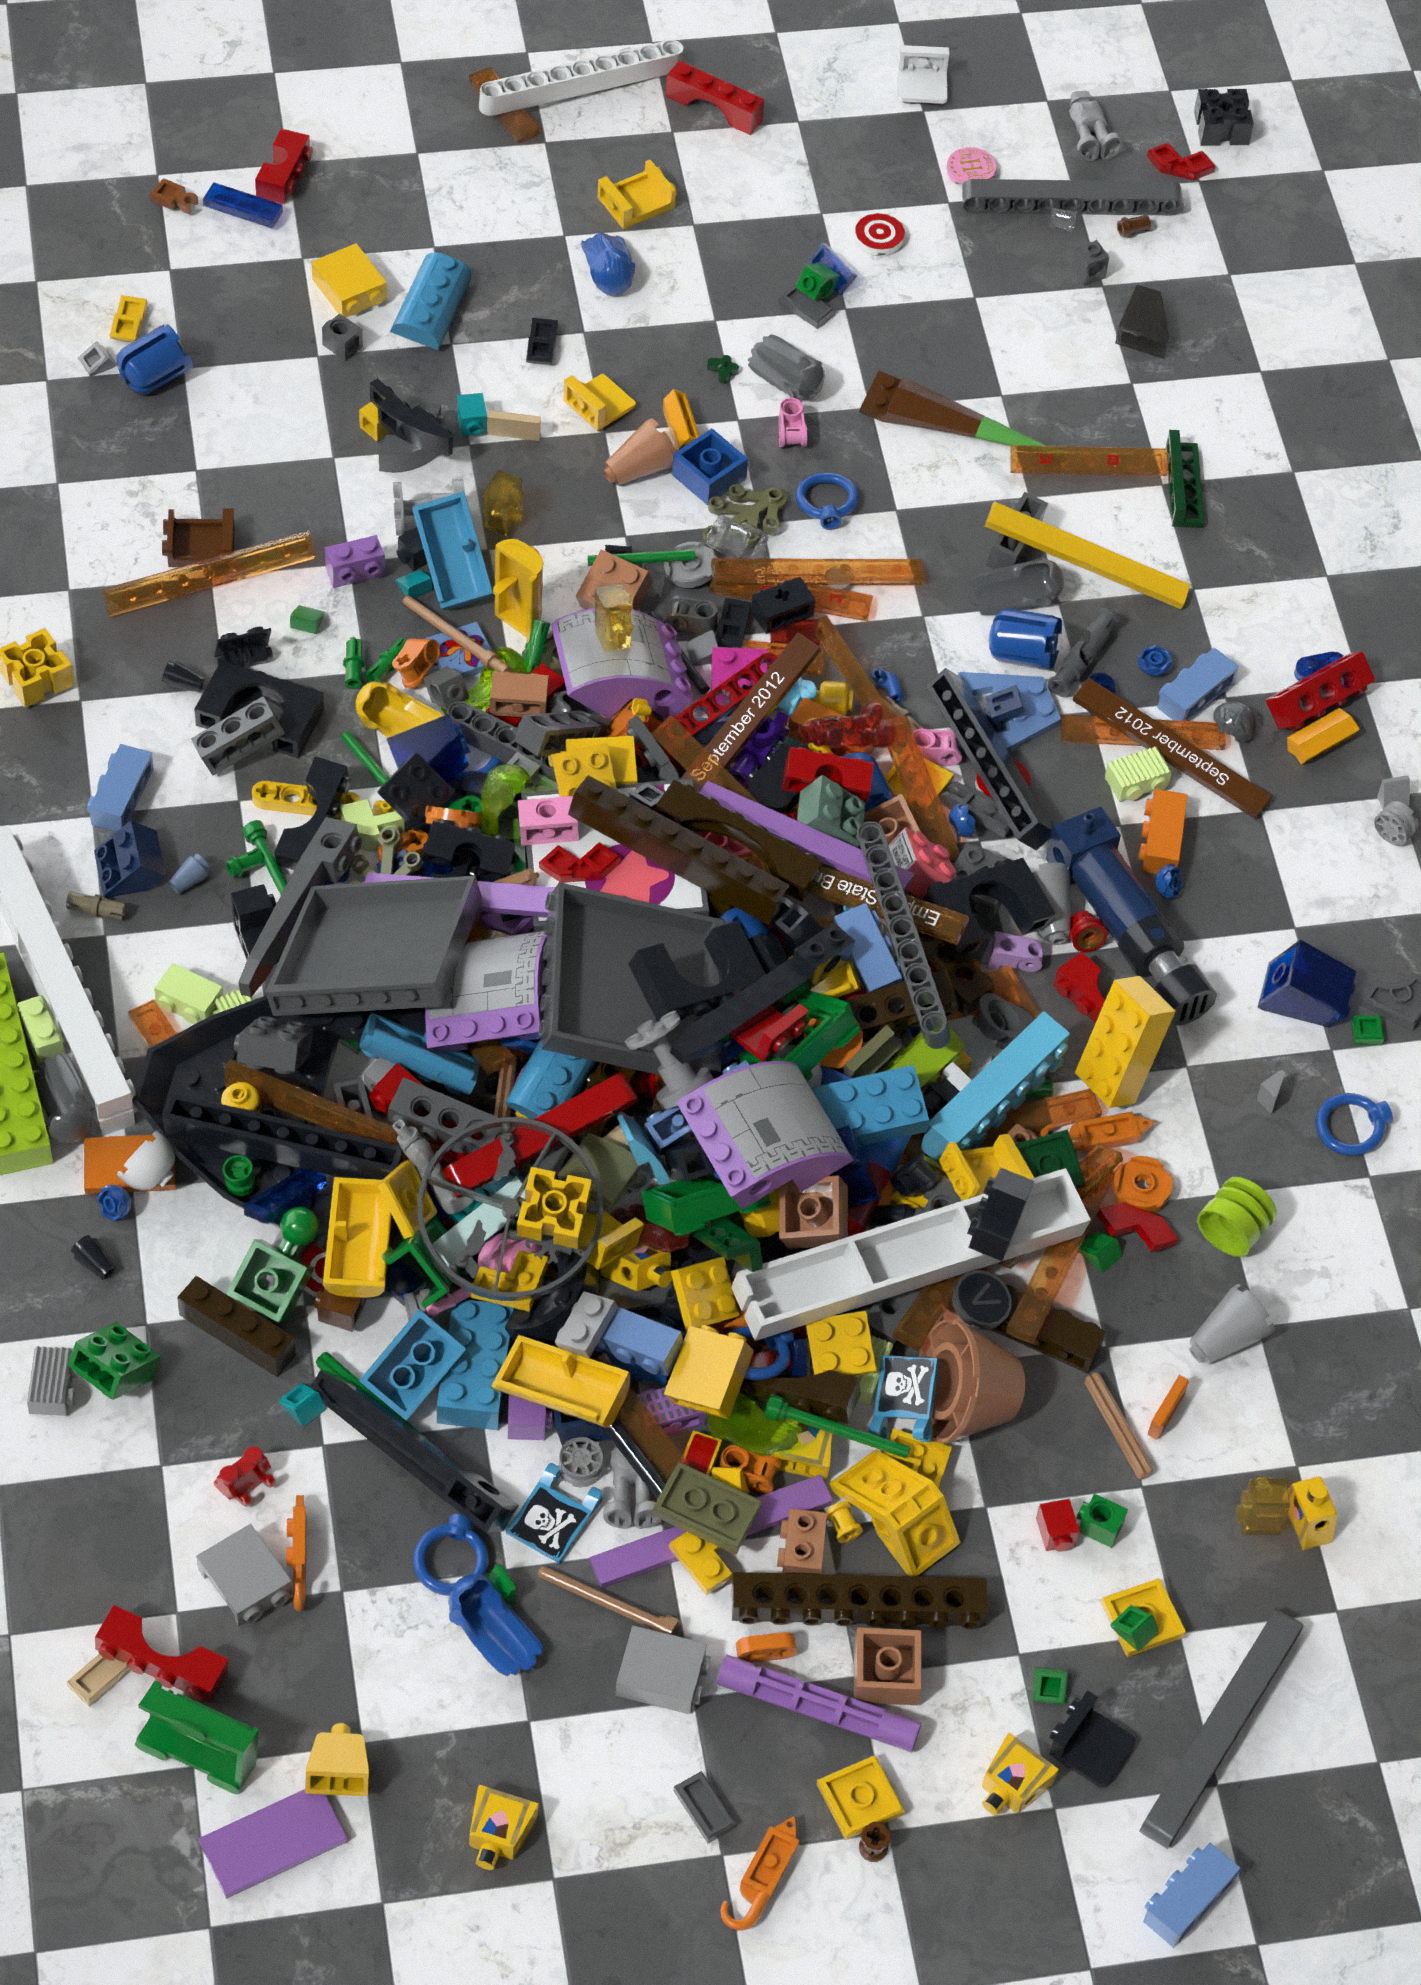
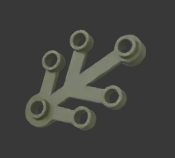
[702,484,787,550]
[349,827,423,884]

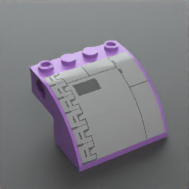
[551,607,693,720]
[425,931,547,1053]
[676,1061,854,1210]

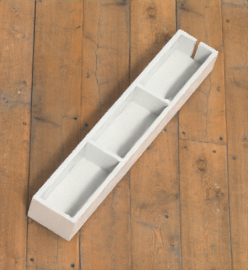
[0,825,138,1137]
[731,1168,1091,1341]

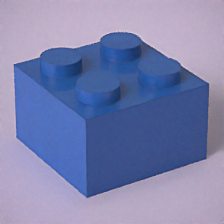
[672,428,748,506]

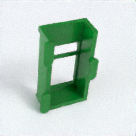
[738,990,860,1082]
[641,1173,772,1236]
[382,1216,465,1309]
[135,1681,259,1794]

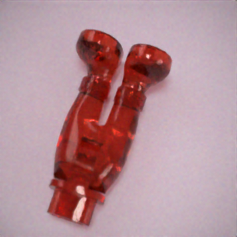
[798,701,896,749]
[610,1203,689,1252]

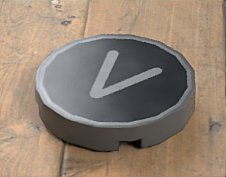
[952,1270,1011,1330]

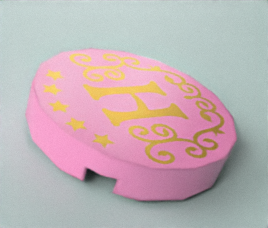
[947,147,996,184]

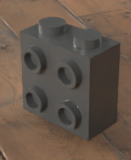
[953,843,1008,921]
[234,1017,313,1074]

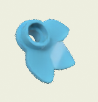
[773,677,817,716]

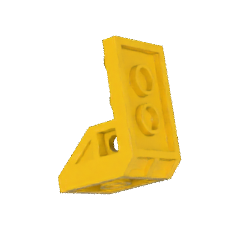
[829,1449,961,1576]

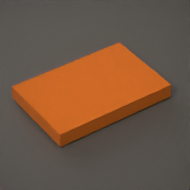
[84,1135,176,1194]

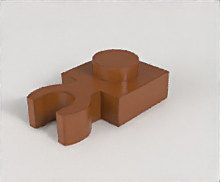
[150,178,198,214]

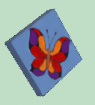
[426,622,491,678]

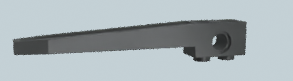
[238,817,362,997]

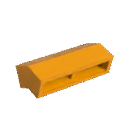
[663,389,700,452]
[1287,708,1360,765]

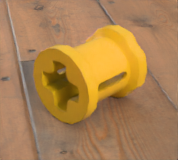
[825,1501,863,1543]

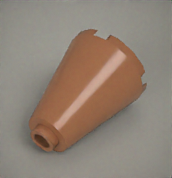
[603,418,676,485]

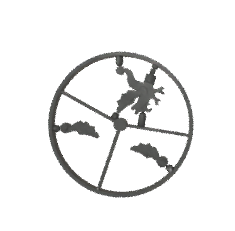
[418,1117,603,1301]

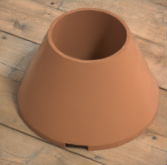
[919,1319,1025,1443]

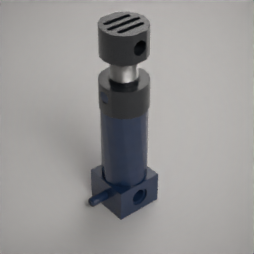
[1046,806,1217,1026]

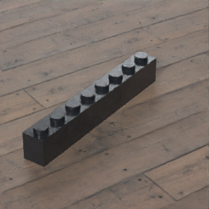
[926,668,1052,850]
[163,1093,405,1180]

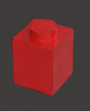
[1036,1498,1080,1552]

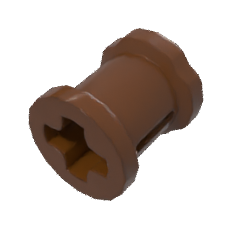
[859,1822,891,1862]

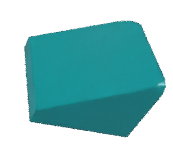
[395,570,432,598]
[278,1383,326,1426]

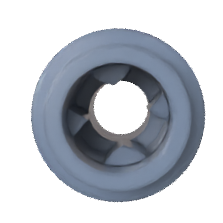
[168,854,212,894]

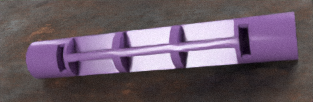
[716,1654,922,1753]

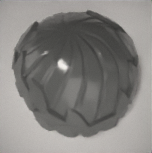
[1213,701,1256,742]

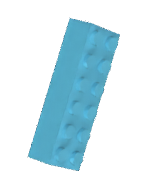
[920,1011,1070,1163]

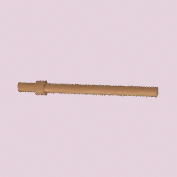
[403,595,512,672]

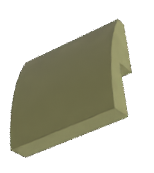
[844,1025,899,1078]
[557,1133,644,1207]

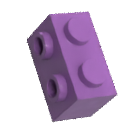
[325,535,385,588]

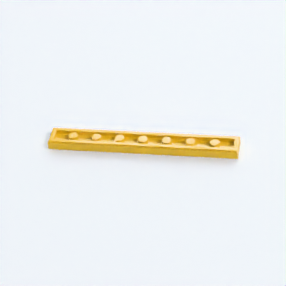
[984,501,1191,609]

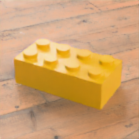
[1075,976,1175,1108]

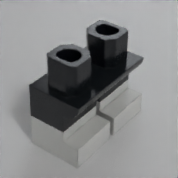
[923,1062,971,1121]

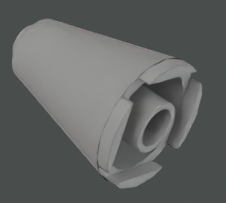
[1032,862,1071,945]
[1189,1284,1275,1364]

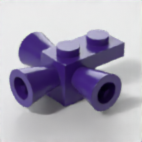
[727,711,790,789]

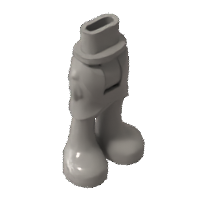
[1069,91,1124,162]
[392,1119,475,1214]
[603,1426,662,1529]

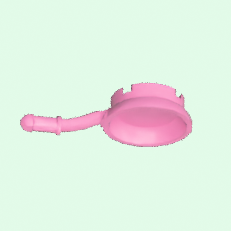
[425,1232,548,1318]

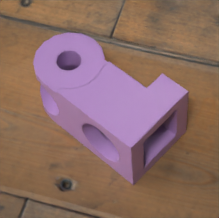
[987,931,1043,972]

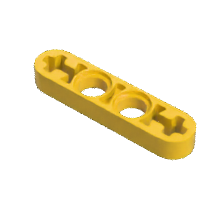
[252,781,360,819]

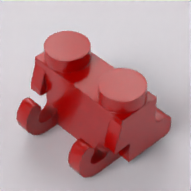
[213,1446,276,1507]

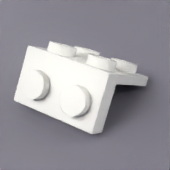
[898,45,949,104]

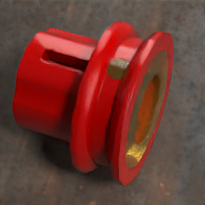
[1069,911,1108,952]

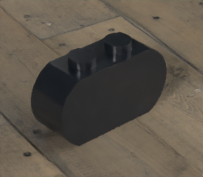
[745,743,812,813]

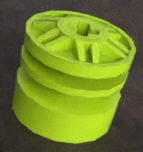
[1197,1177,1278,1257]

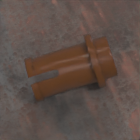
[1117,214,1151,237]

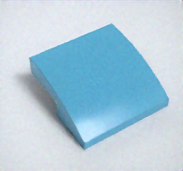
[616,1112,670,1186]

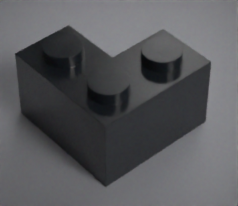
[231,884,283,964]
[967,1167,1034,1261]

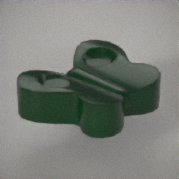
[707,355,739,384]

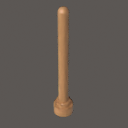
[538,1567,680,1636]

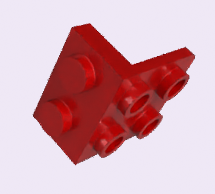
[733,1004,809,1062]

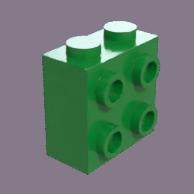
[68,1322,161,1400]

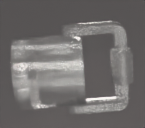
[706,515,768,572]

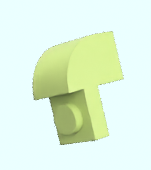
[340,799,405,851]

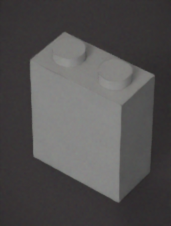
[615,1625,711,1714]

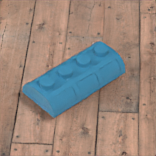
[390,252,472,350]
[412,491,493,610]
[359,1013,480,1096]
[505,1038,597,1120]

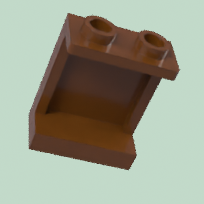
[162,508,235,567]

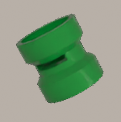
[222,1155,256,1196]

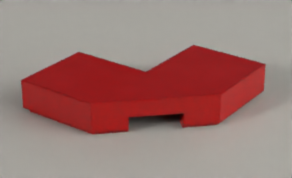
[1147,142,1216,180]
[539,842,621,883]
[1097,1202,1178,1253]

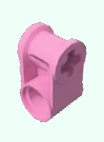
[778,397,807,448]
[908,728,962,766]

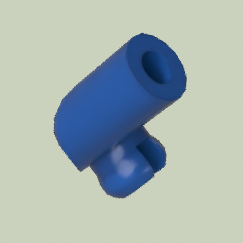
[871,668,903,703]

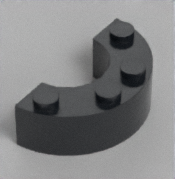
[505,1251,600,1345]

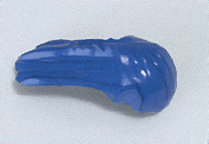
[580,231,635,296]
[448,1573,543,1676]

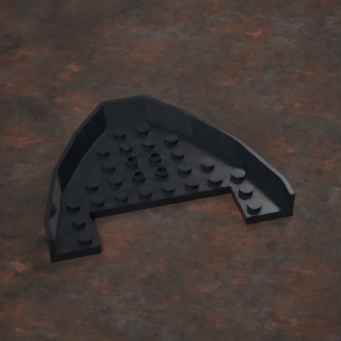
[132,996,404,1252]

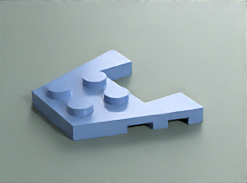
[958,672,1061,752]

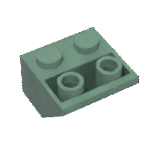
[797,775,865,847]

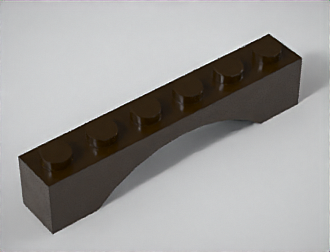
[655,779,822,902]
[673,1332,861,1424]

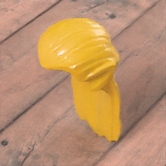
[355,681,448,756]

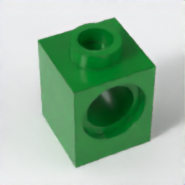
[796,263,840,300]
[1076,1493,1128,1548]

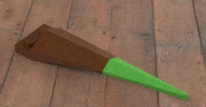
[859,370,1066,461]

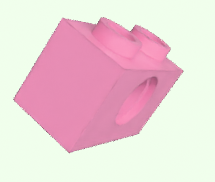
[518,796,579,845]

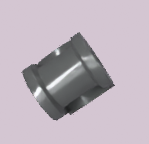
[664,595,718,635]

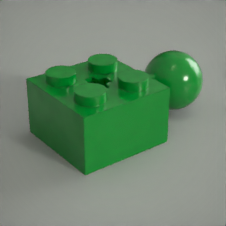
[226,1207,319,1322]

